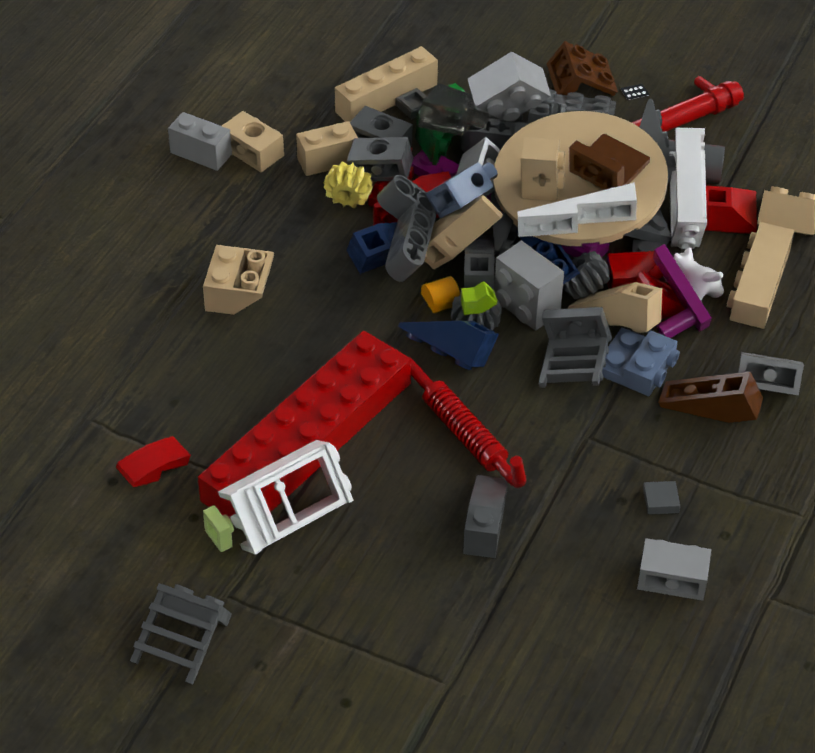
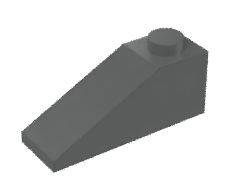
[463,475,508,558]

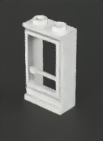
[669,128,707,250]
[218,440,354,554]

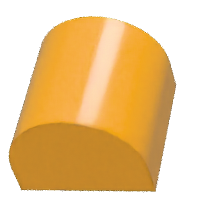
[421,276,460,313]

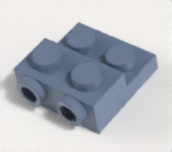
[602,327,680,396]

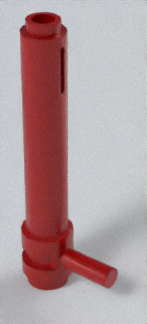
[631,76,744,132]

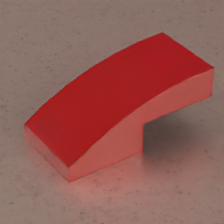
[116,436,191,487]

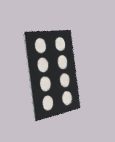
[620,84,649,100]

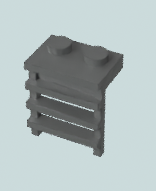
[538,307,612,388]
[130,583,232,685]

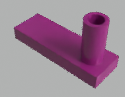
[653,244,711,338]

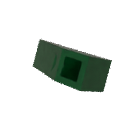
[415,103,458,166]

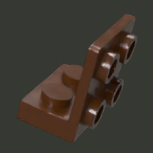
[546,41,618,96]
[569,134,650,190]

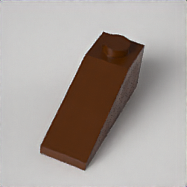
[658,372,763,423]

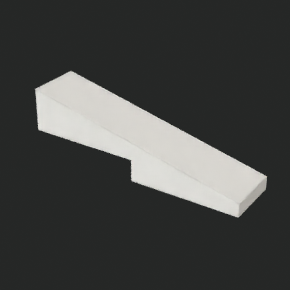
[517,182,637,237]

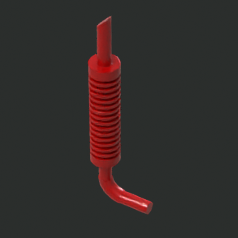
[409,357,526,488]

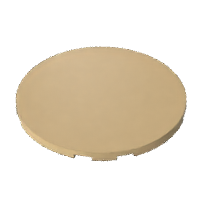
[493,111,668,246]

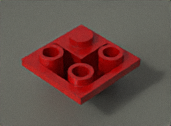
[705,186,757,234]

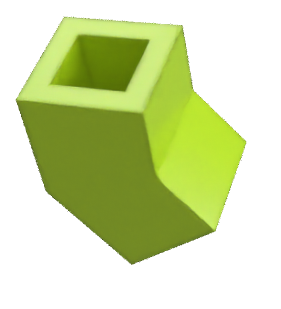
[461,281,498,315]

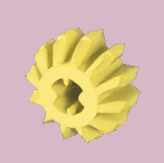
[324,161,373,208]

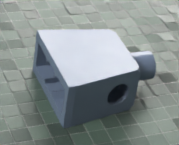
[425,162,498,219]

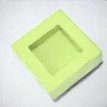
[203,505,234,552]

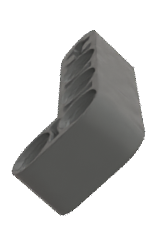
[377,175,437,282]

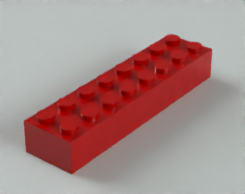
[198,330,411,520]

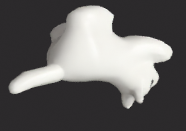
[663,248,724,302]

